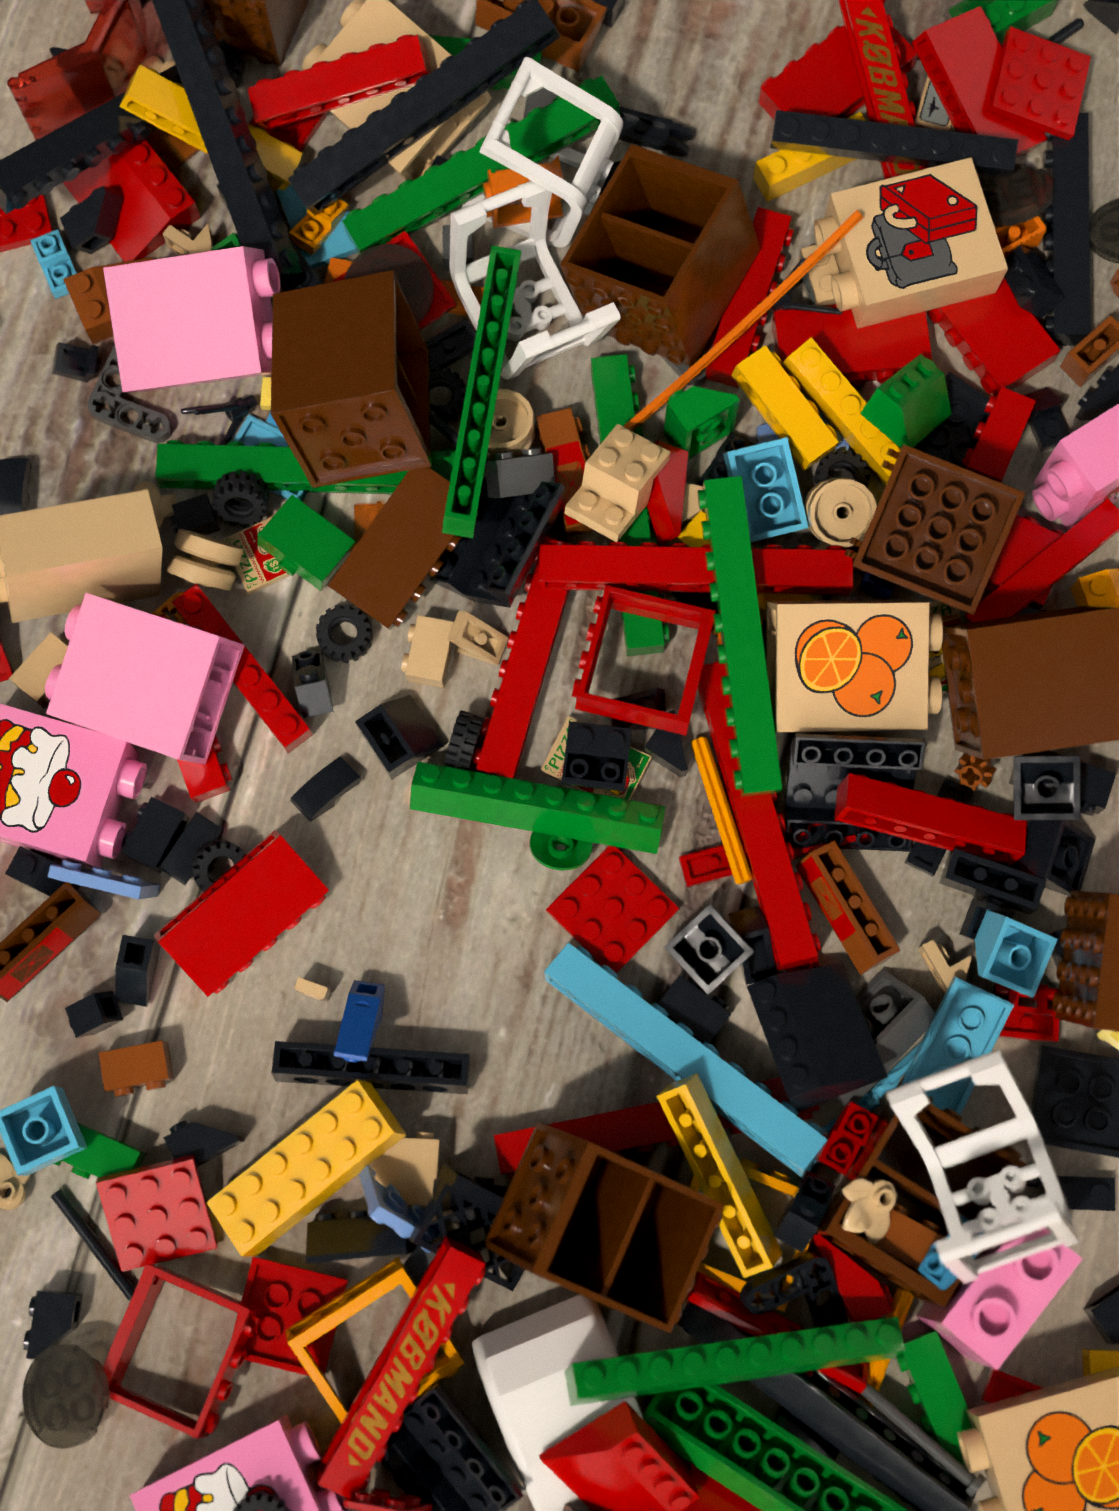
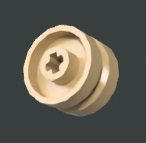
[487,389,536,460]
[804,477,877,547]
[166,529,244,591]

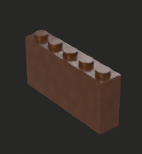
[328,467,480,630]

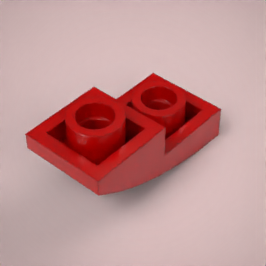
[816,1102,879,1175]

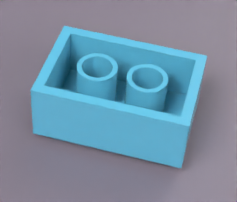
[723,437,809,542]

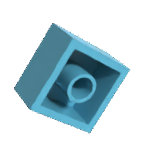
[0,1086,87,1176]

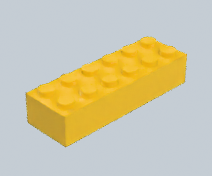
[206,1080,407,1256]

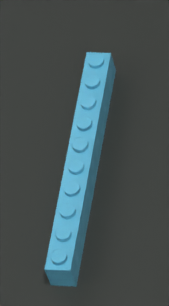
[544,943,828,1177]

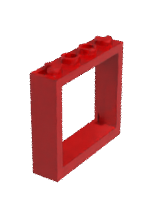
[571,585,716,736]
[93,1264,260,1439]

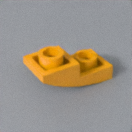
[289,198,349,255]

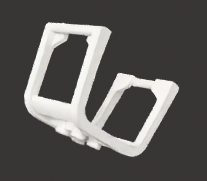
[462,57,623,248]
[449,181,620,380]
[887,1049,1080,1283]

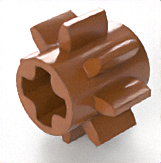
[954,753,997,791]

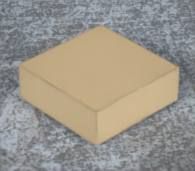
[294,977,331,1002]

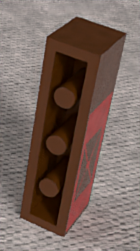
[0,882,101,1002]

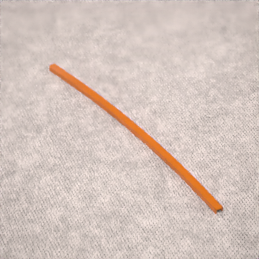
[623,210,863,431]

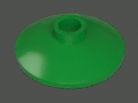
[529,832,592,871]

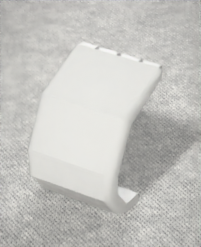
[472,1294,644,1511]

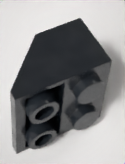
[355,695,444,780]
[561,721,632,791]

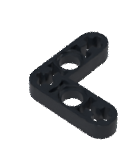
[740,1252,849,1328]

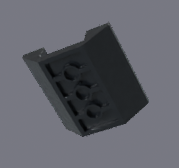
[430,476,565,608]
[784,734,925,852]
[381,1381,525,1511]

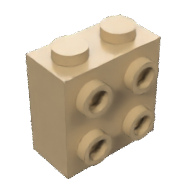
[372,1132,441,1206]

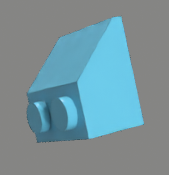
[975,910,1058,998]

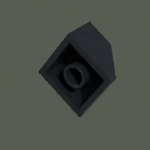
[1013,755,1080,820]
[1015,820,1096,896]
[664,904,755,995]

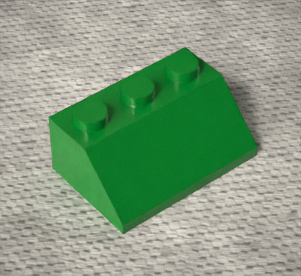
[948,0,1058,44]
[860,354,952,448]
[663,386,740,460]

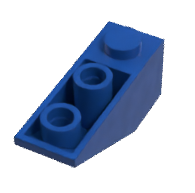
[334,980,385,1062]

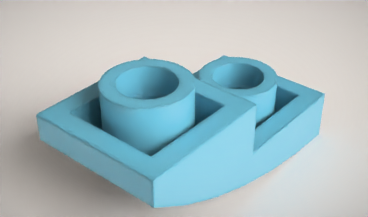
[30,229,76,299]

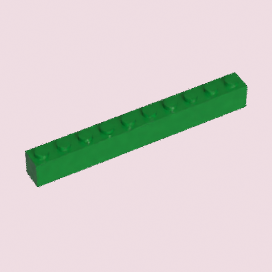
[342,75,620,260]
[442,245,521,538]
[591,354,669,657]
[155,440,456,495]
[697,476,782,797]
[564,1317,905,1406]

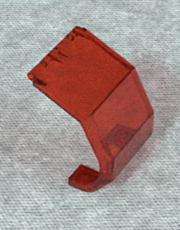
[7,0,147,140]

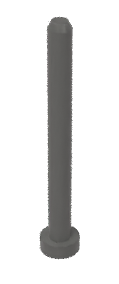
[861,1384,987,1497]

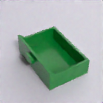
[257,495,356,591]

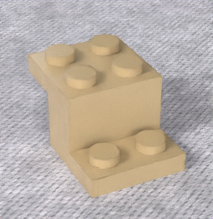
[564,424,671,542]

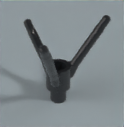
[758,258,843,315]
[181,395,257,445]

